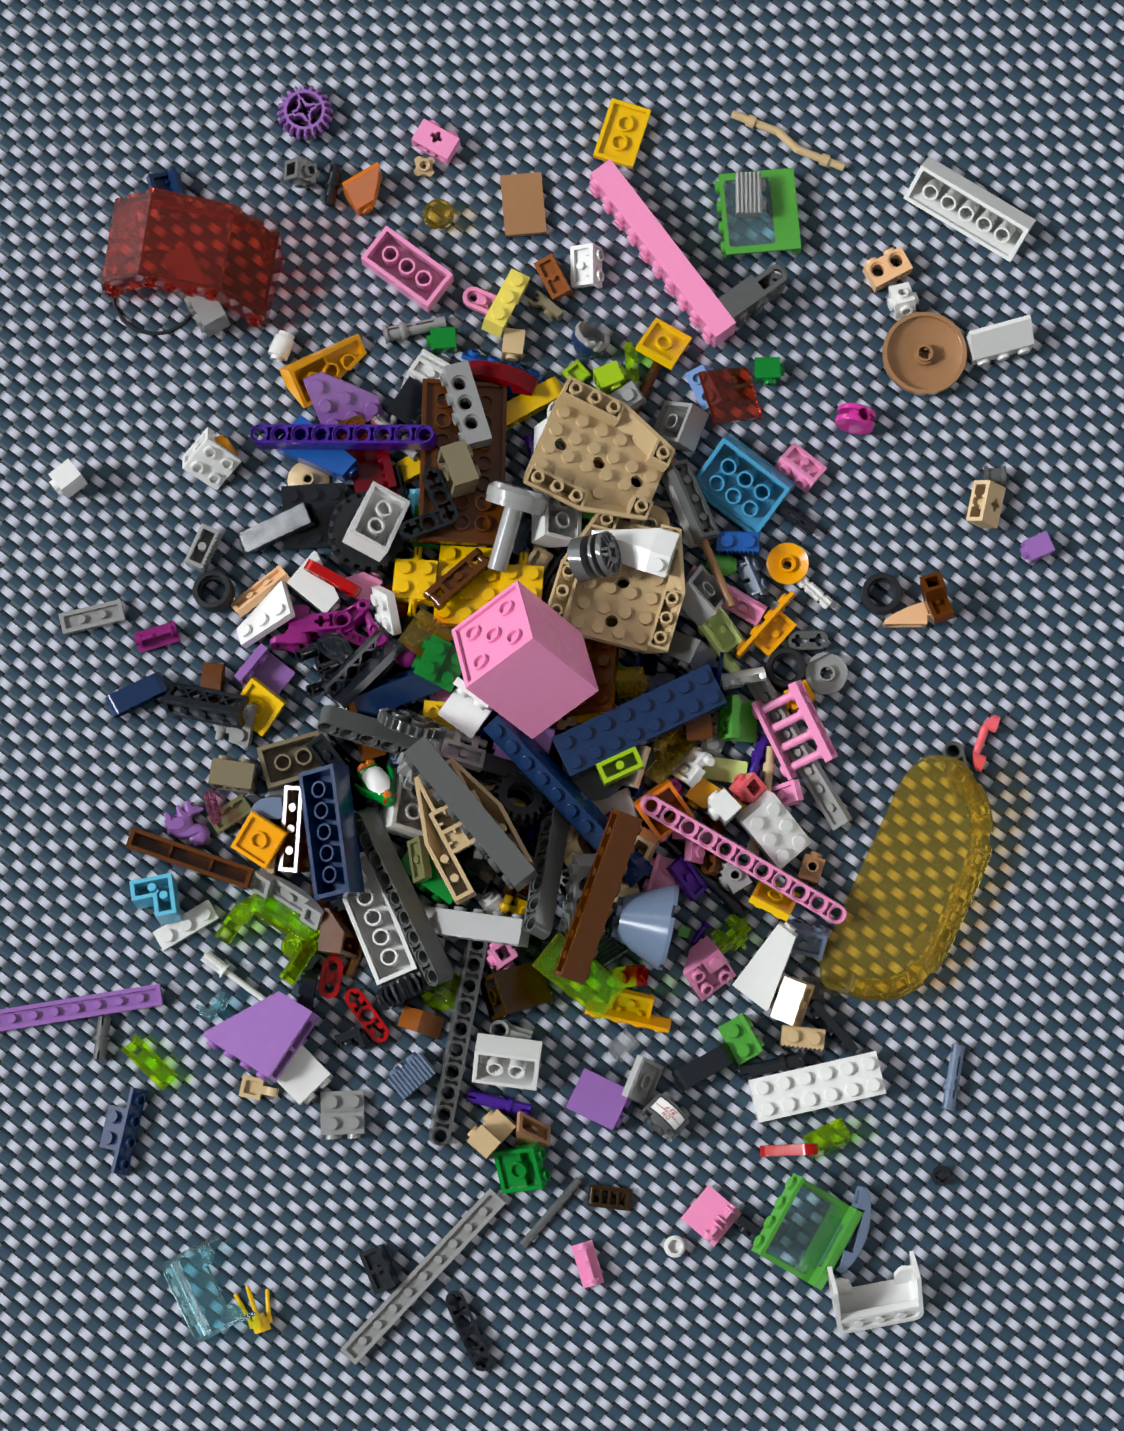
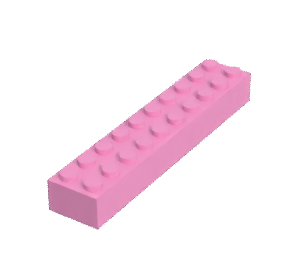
[589,159,736,348]

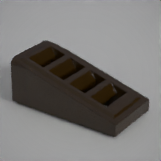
[587,1184,633,1211]

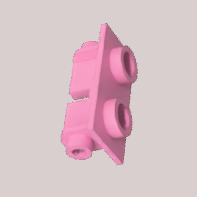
[571,1240,604,1288]

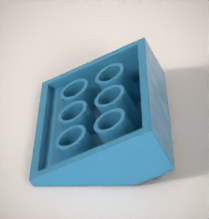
[696,434,796,532]

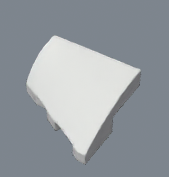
[720,667,766,690]

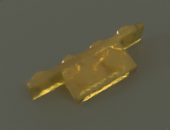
[644,725,697,784]

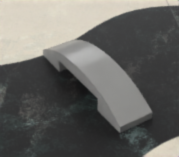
[249,870,324,931]

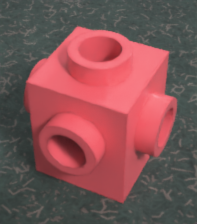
[728,772,767,804]

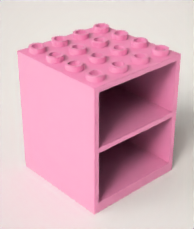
[451,580,599,739]

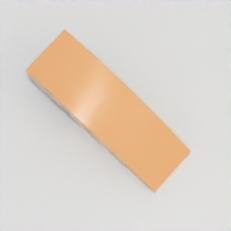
[883,602,932,628]

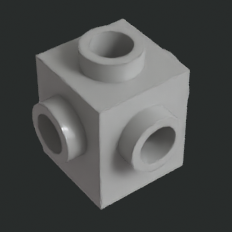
[719,860,752,895]

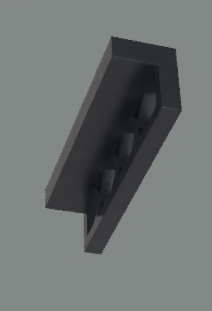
[321,626,405,709]
[162,682,250,729]
[306,732,374,811]

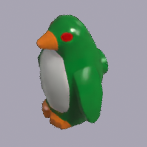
[354,759,397,808]

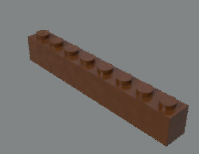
[553,808,643,985]

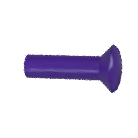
[691,920,711,945]

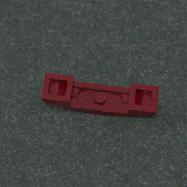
[468,360,539,396]

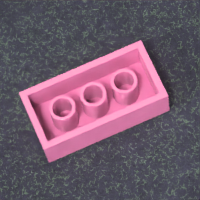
[361,226,454,313]

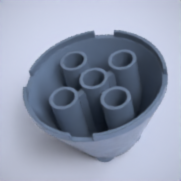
[611,884,679,971]

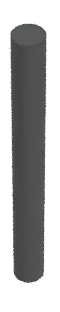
[520,1177,583,1249]

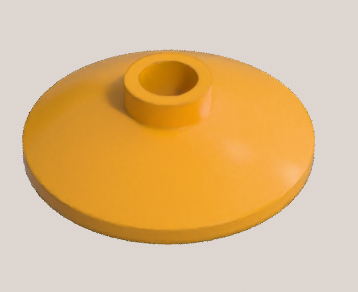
[766,543,809,585]

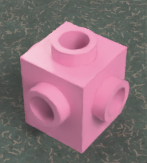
[485,943,518,971]

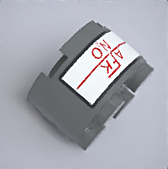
[640,1091,690,1142]

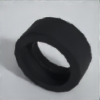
[192,570,235,613]
[861,573,902,615]
[765,648,806,690]

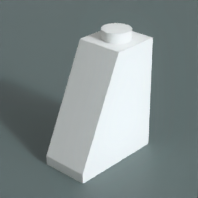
[287,551,341,613]

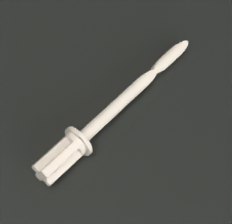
[201,950,267,1001]

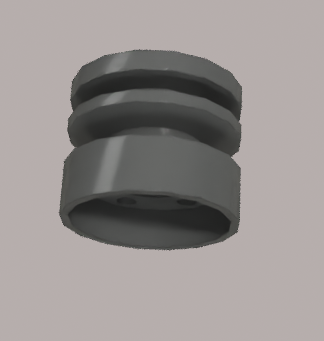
[567,531,621,582]

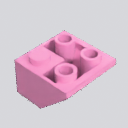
[683,936,736,1001]

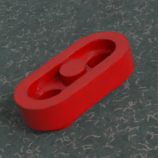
[318,956,344,999]

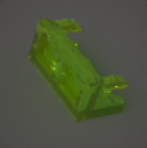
[802,1117,852,1160]

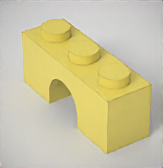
[481,268,530,338]

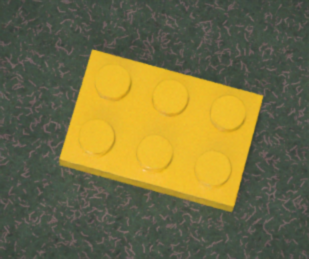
[593,98,651,170]

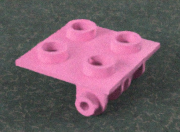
[681,1185,742,1246]

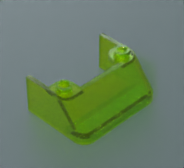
[215,893,321,986]

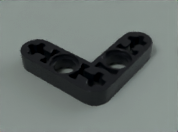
[399,467,458,542]

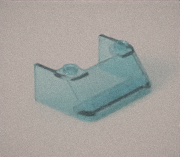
[162,1235,256,1342]

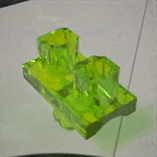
[711,914,751,955]

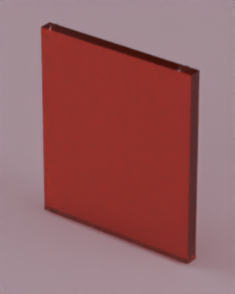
[698,367,763,424]

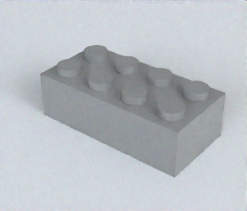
[164,243,230,337]

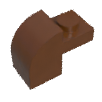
[919,571,955,624]

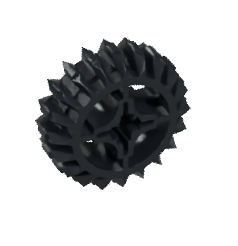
[376,970,433,1010]

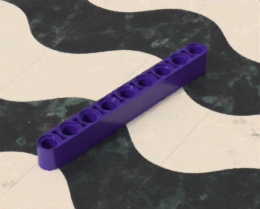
[250,424,438,450]

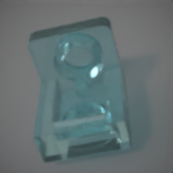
[196,990,229,1019]

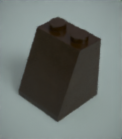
[480,960,552,1022]

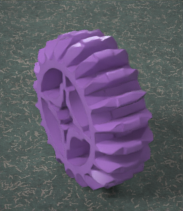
[277,85,333,141]

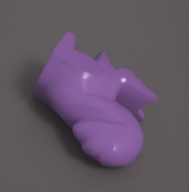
[164,800,210,847]

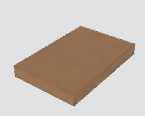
[500,172,547,238]

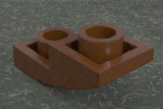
[199,662,225,703]

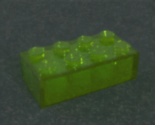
[532,932,627,1020]

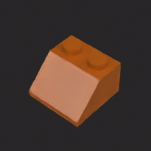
[632,779,694,841]

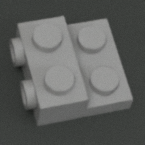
[320,1090,365,1140]

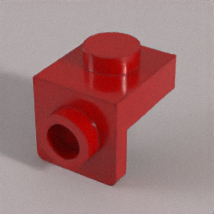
[612,965,648,989]

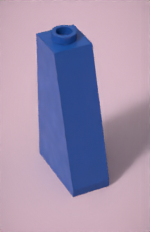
[275,415,360,482]

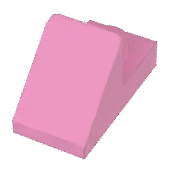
[771,779,804,807]

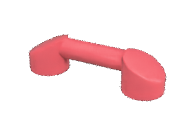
[972,715,1001,772]

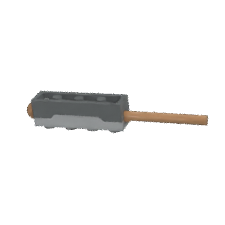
[661,457,735,609]

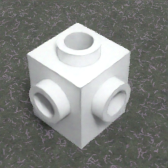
[887,282,919,318]

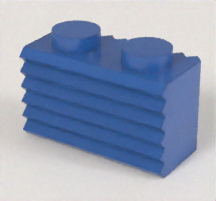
[716,531,760,557]

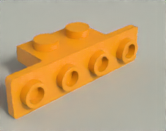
[736,590,797,660]
[585,986,672,1033]

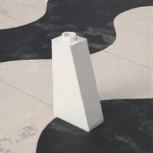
[732,921,798,1011]

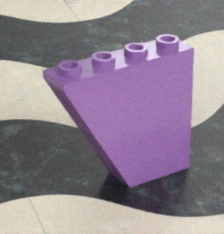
[202,991,319,1083]

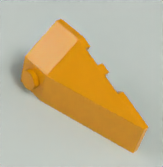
[279,334,367,408]

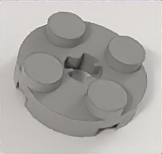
[805,652,848,695]

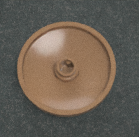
[882,312,967,396]

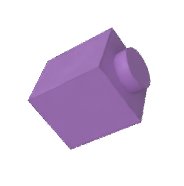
[1020,531,1055,564]

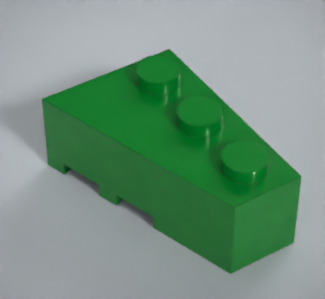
[400,849,454,905]

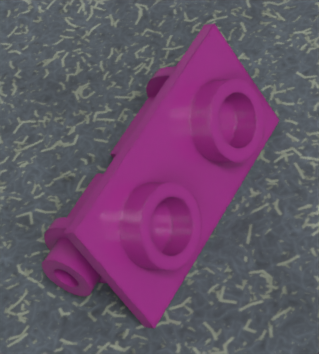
[134,621,180,653]

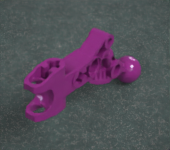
[270,599,421,669]

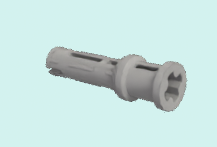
[382,316,447,344]

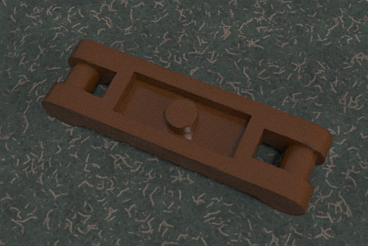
[423,548,490,611]

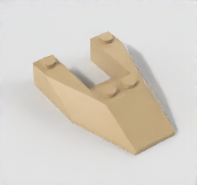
[414,757,534,906]

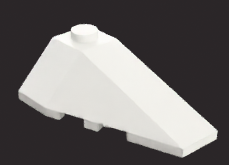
[591,528,680,578]

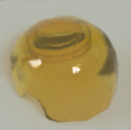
[422,199,454,230]

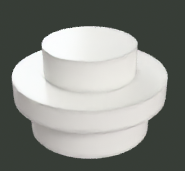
[664,1235,686,1258]

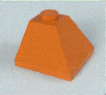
[342,162,382,216]

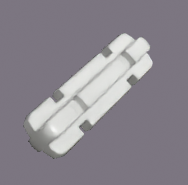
[796,576,833,609]

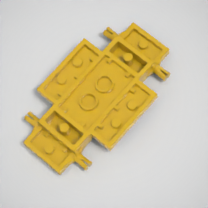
[392,545,544,627]

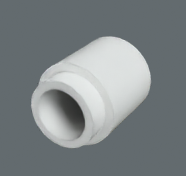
[268,330,295,363]

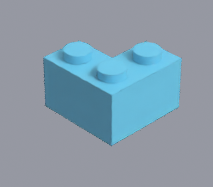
[129,873,182,925]

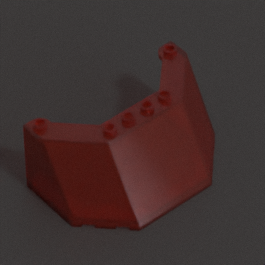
[101,188,284,327]

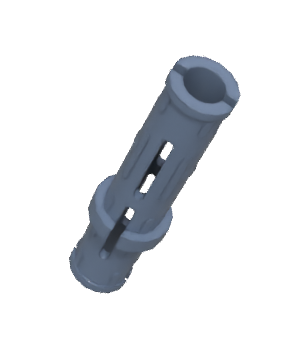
[941,1044,966,1111]

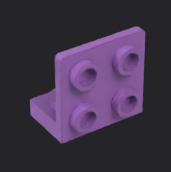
[234,643,295,695]

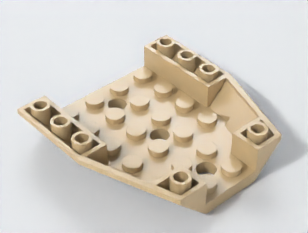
[523,376,676,521]
[547,514,685,654]

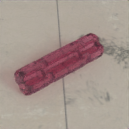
[203,789,222,825]

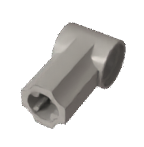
[490,1020,533,1040]

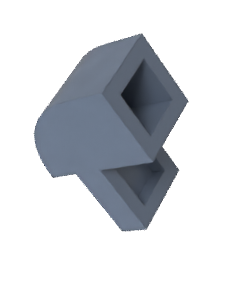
[250,795,284,821]

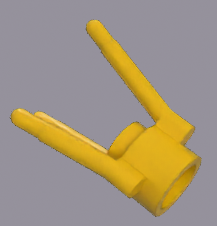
[233,1285,273,1334]

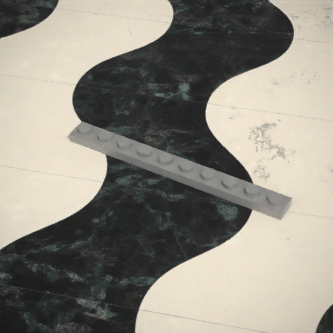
[340,1188,506,1365]

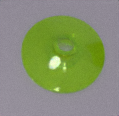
[421,971,459,1011]

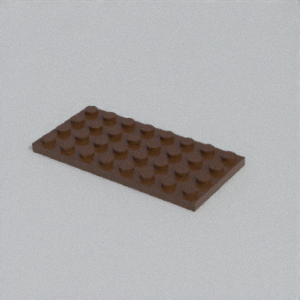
[418,378,507,547]

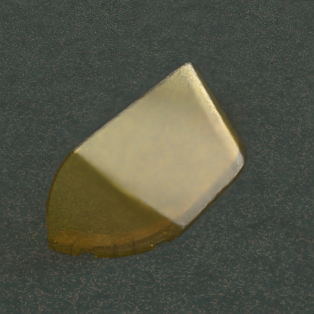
[820,755,994,1001]

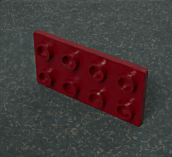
[345,434,399,495]

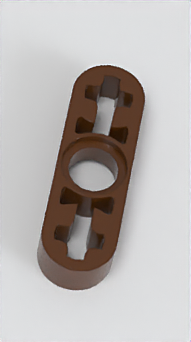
[700,814,723,876]

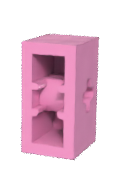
[411,119,460,165]

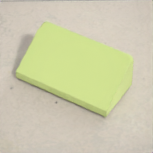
[703,757,748,783]

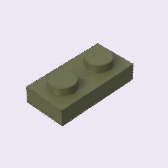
[407,836,432,883]

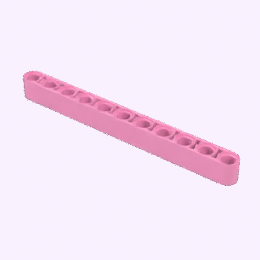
[640,794,847,924]

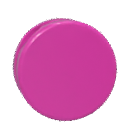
[835,403,876,435]

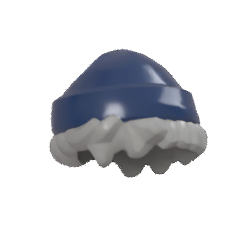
[571,320,610,358]

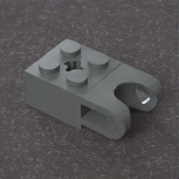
[718,264,788,328]

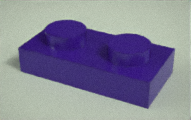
[666,854,708,902]

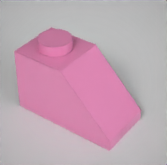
[334,572,384,607]

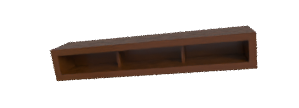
[125,827,255,891]

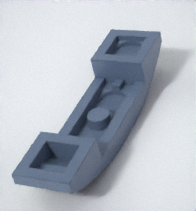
[833,1186,871,1273]

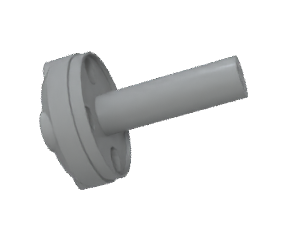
[485,480,548,573]

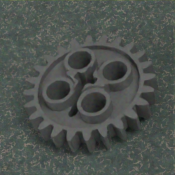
[377,707,447,741]

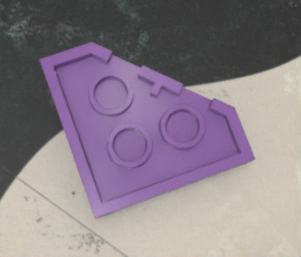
[303,371,385,435]

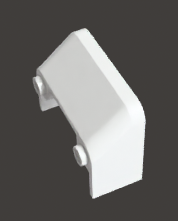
[827,1251,924,1333]

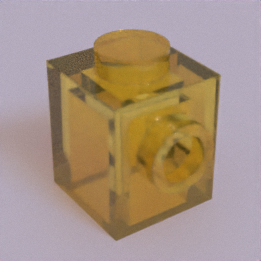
[615,666,649,698]

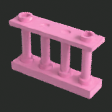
[751,680,838,781]

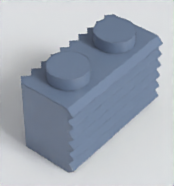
[387,1052,438,1100]

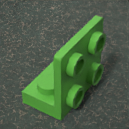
[718,695,757,743]
[718,1013,764,1065]

